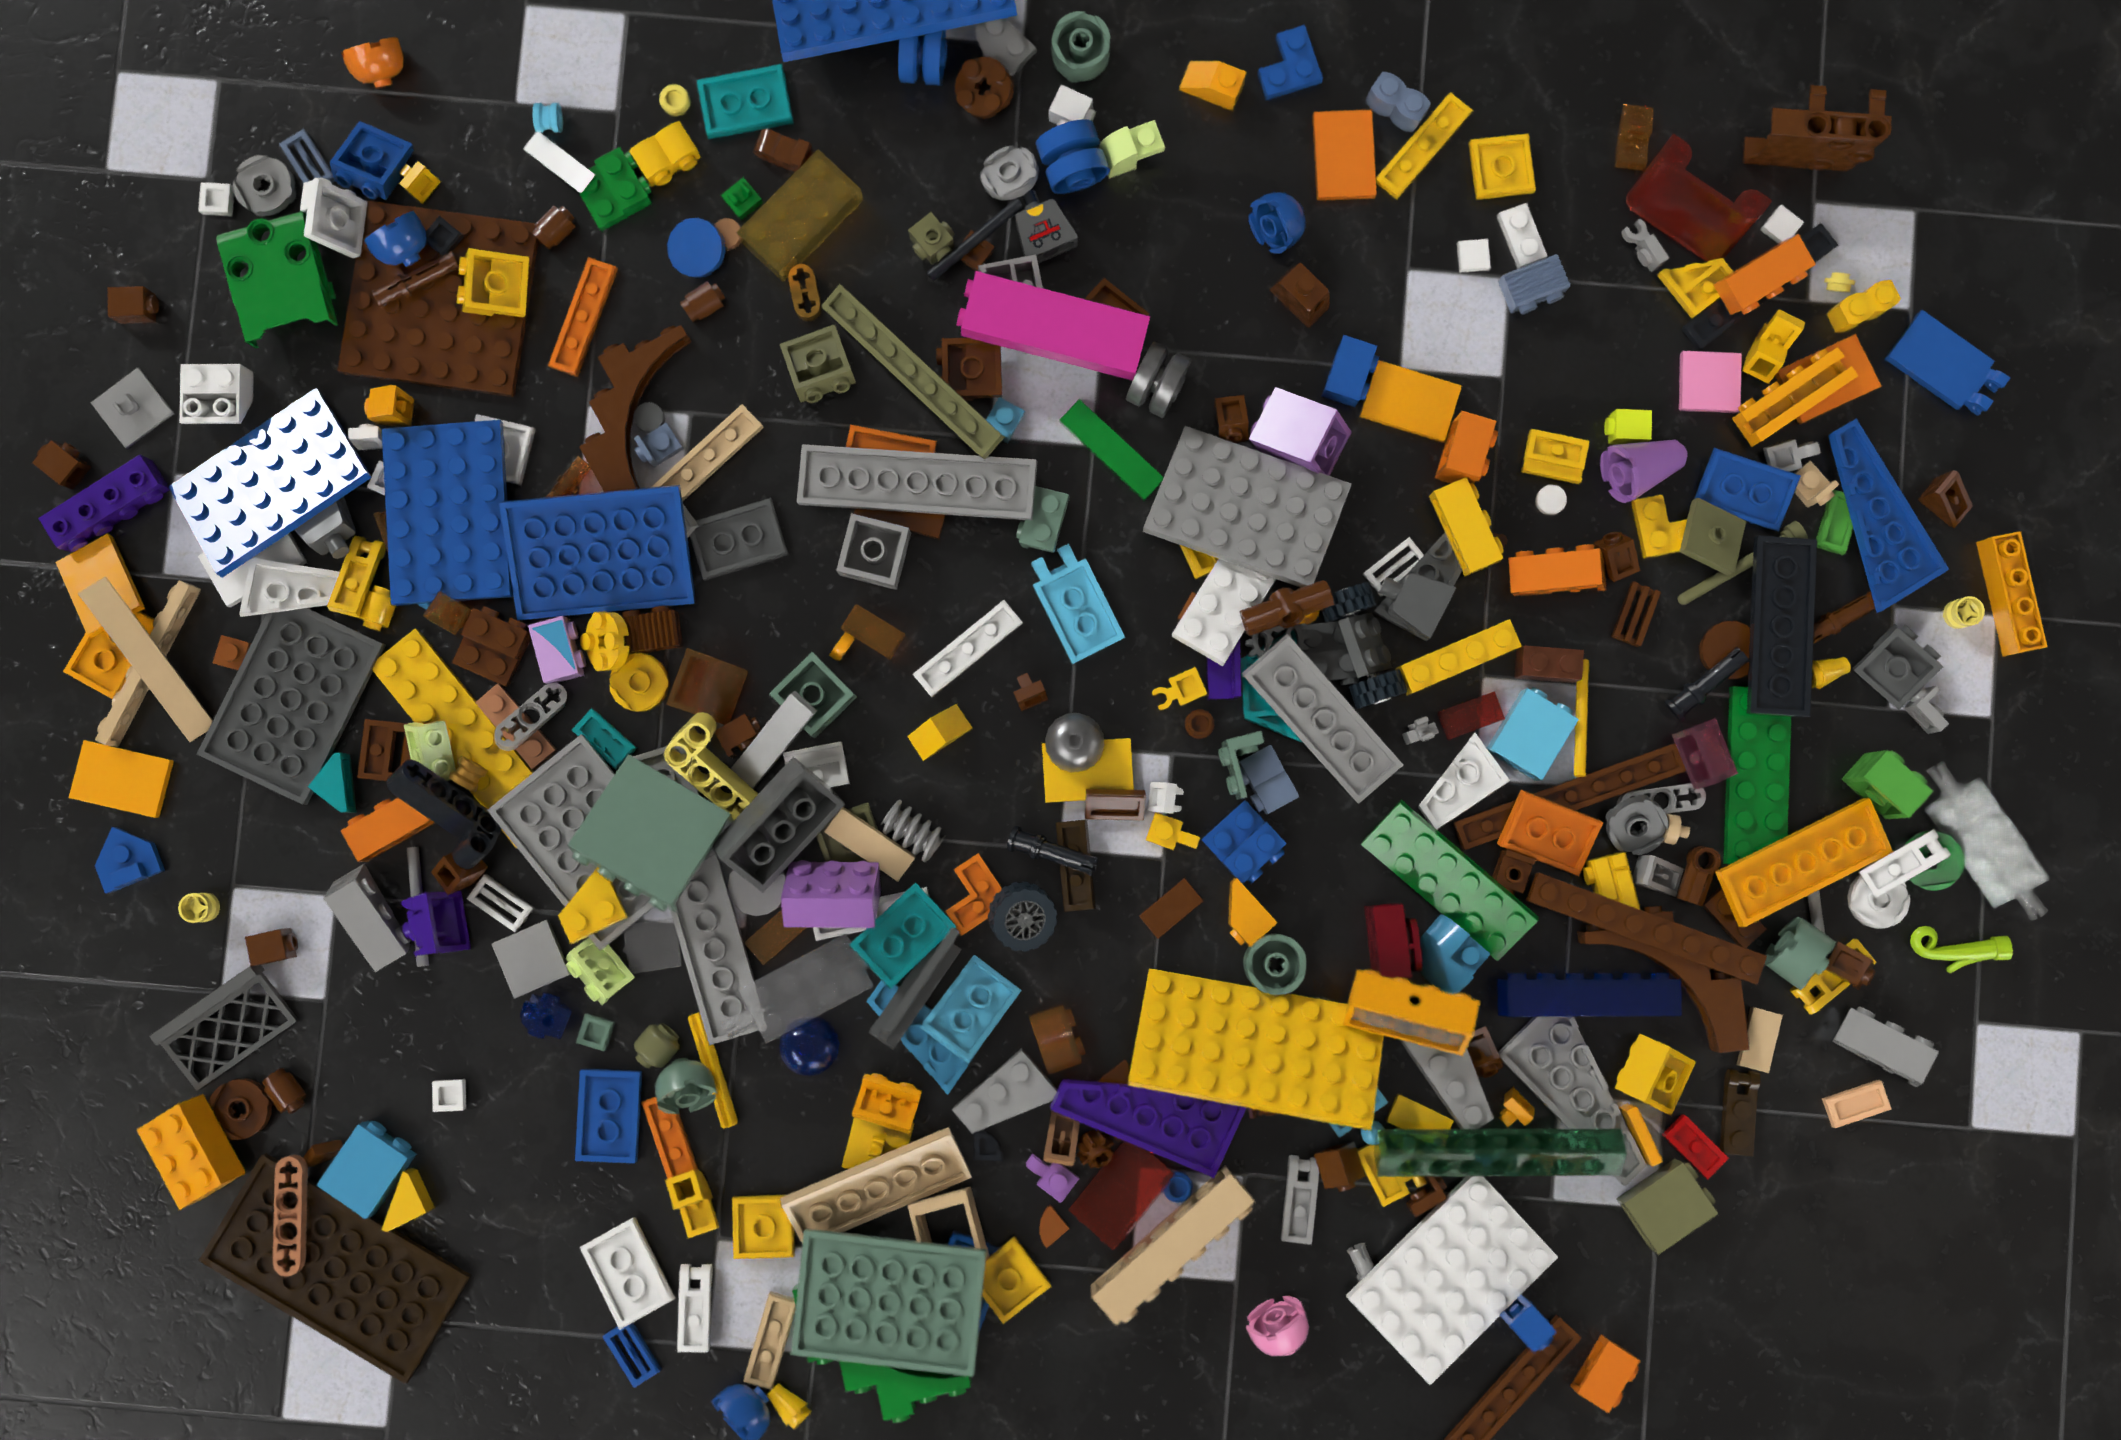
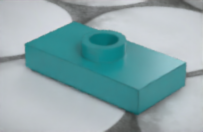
[572,708,637,770]

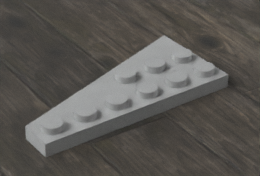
[1498,992,1646,1186]

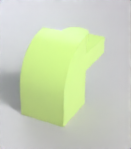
[1099,120,1165,178]

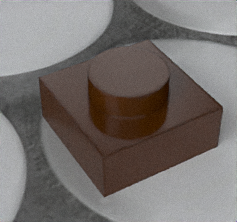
[960,230,995,272]

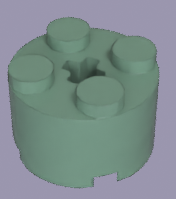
[1052,11,1110,82]
[1765,917,1836,990]
[1243,933,1306,995]

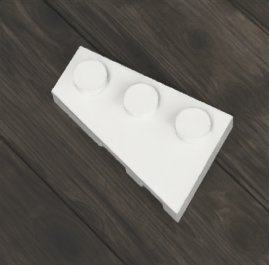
[240,558,340,617]
[1418,733,1510,830]

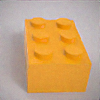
[137,1094,246,1210]

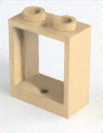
[907,1186,990,1260]

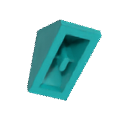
[308,752,357,813]

